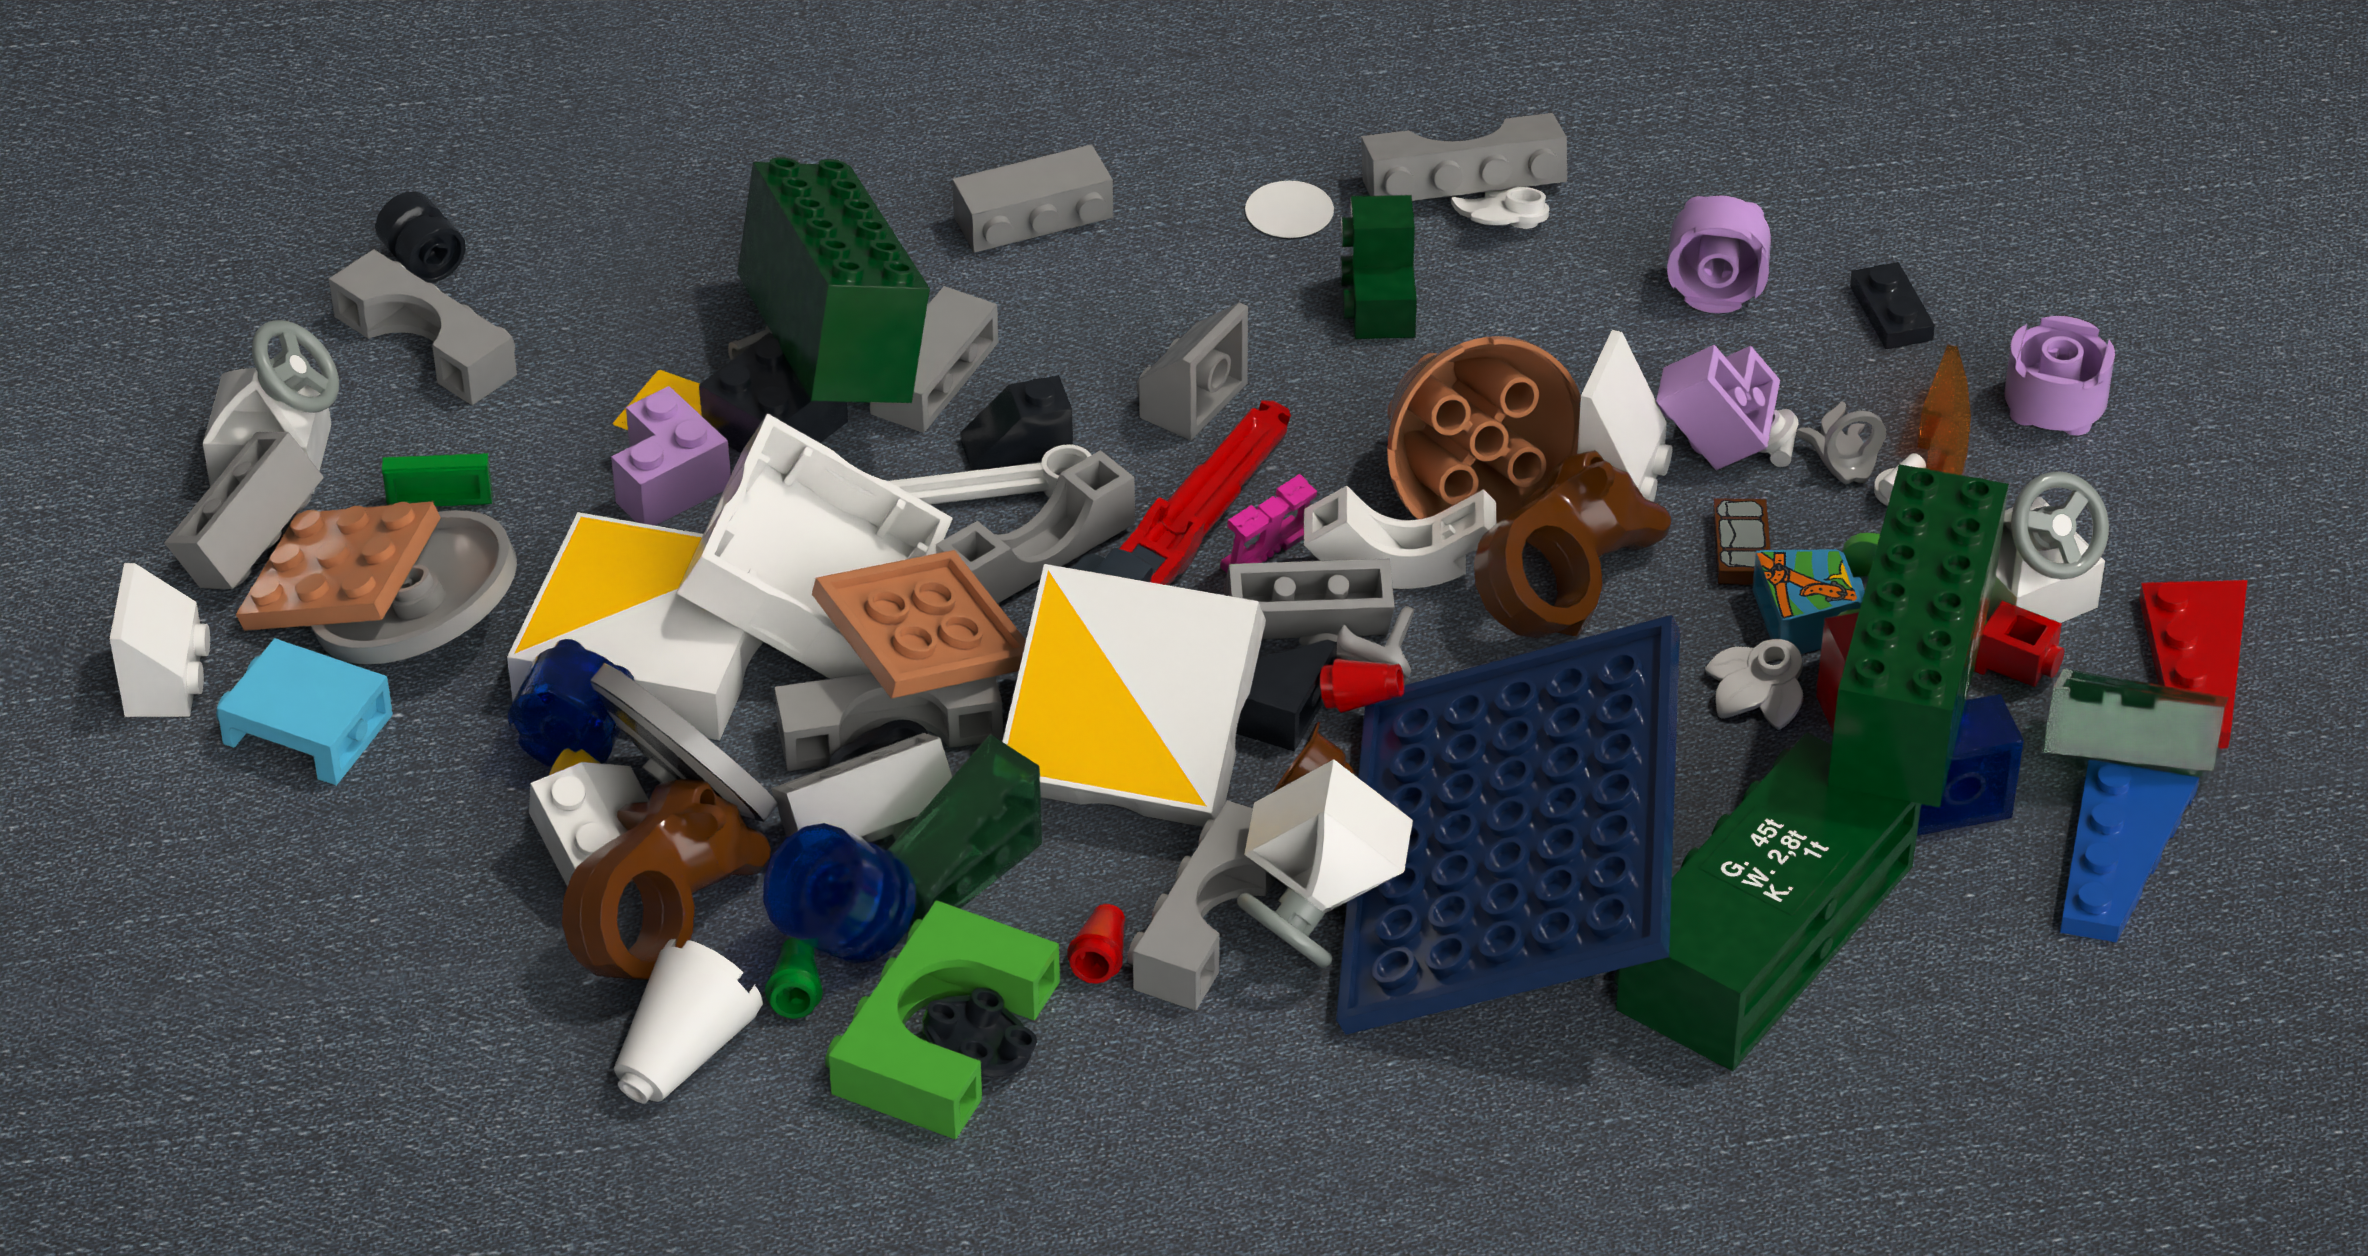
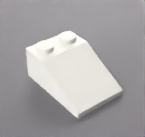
[1577,330,1672,502]

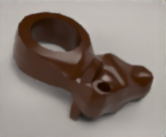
[1474,450,1671,638]
[562,778,771,980]

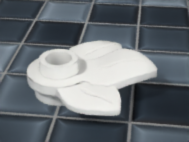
[1451,187,1549,229]
[1705,639,1803,730]

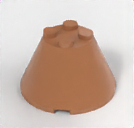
[1387,336,1581,523]

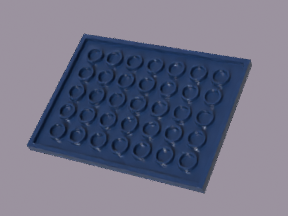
[1336,615,1680,1035]

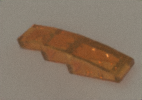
[1917,345,1971,476]

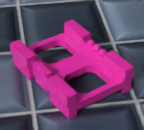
[1220,474,1317,573]

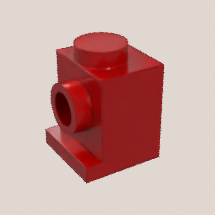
[1974,601,2065,687]

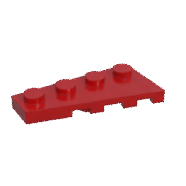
[2139,580,2248,750]

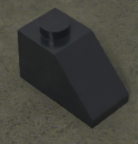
[960,375,1073,471]
[1236,639,1337,752]

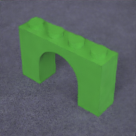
[825,900,1060,1140]

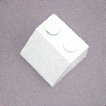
[110,563,210,717]
[529,762,649,887]

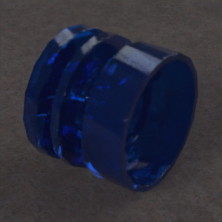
[763,823,916,964]

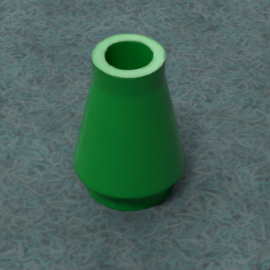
[765,938,823,1019]

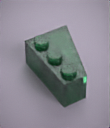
[2042,668,2228,776]
[875,734,1042,926]

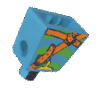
[1752,549,1869,654]

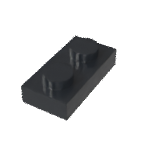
[1850,262,1935,349]

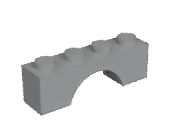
[1361,113,1567,201]
[329,249,517,405]
[936,450,1135,604]
[775,673,1003,771]
[1128,800,1276,1011]

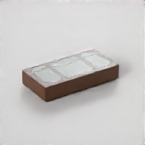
[1713,498,1771,585]

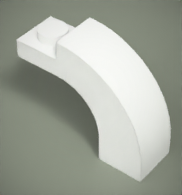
[1304,486,1497,589]

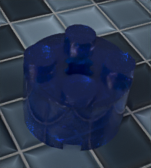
[508,639,635,767]

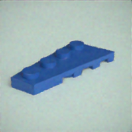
[2060,760,2200,942]

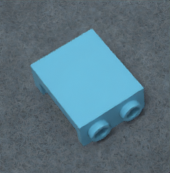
[216,638,393,786]

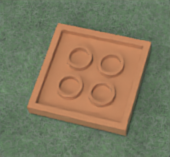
[236,501,441,631]
[812,550,1026,699]

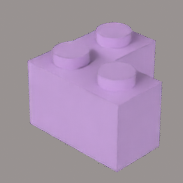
[1656,345,1780,470]
[611,386,731,526]

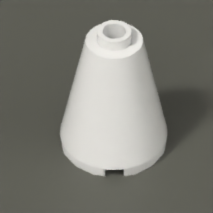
[614,939,763,1103]

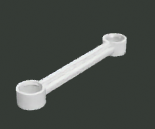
[888,445,1091,505]

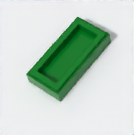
[382,453,493,506]

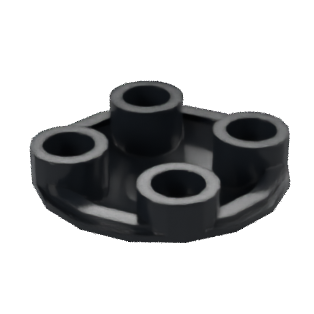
[922,988,1037,1078]

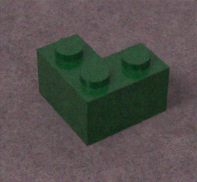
[1340,195,1417,339]

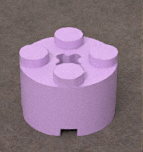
[1667,196,1771,313]
[2005,316,2115,435]

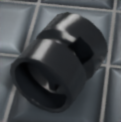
[375,191,466,283]

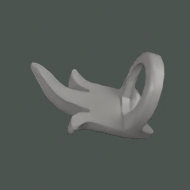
[1797,401,1886,485]
[1299,606,1415,685]

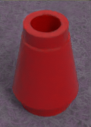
[1320,659,1404,713]
[1067,904,1125,984]

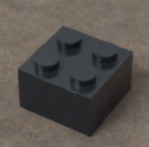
[699,332,848,453]

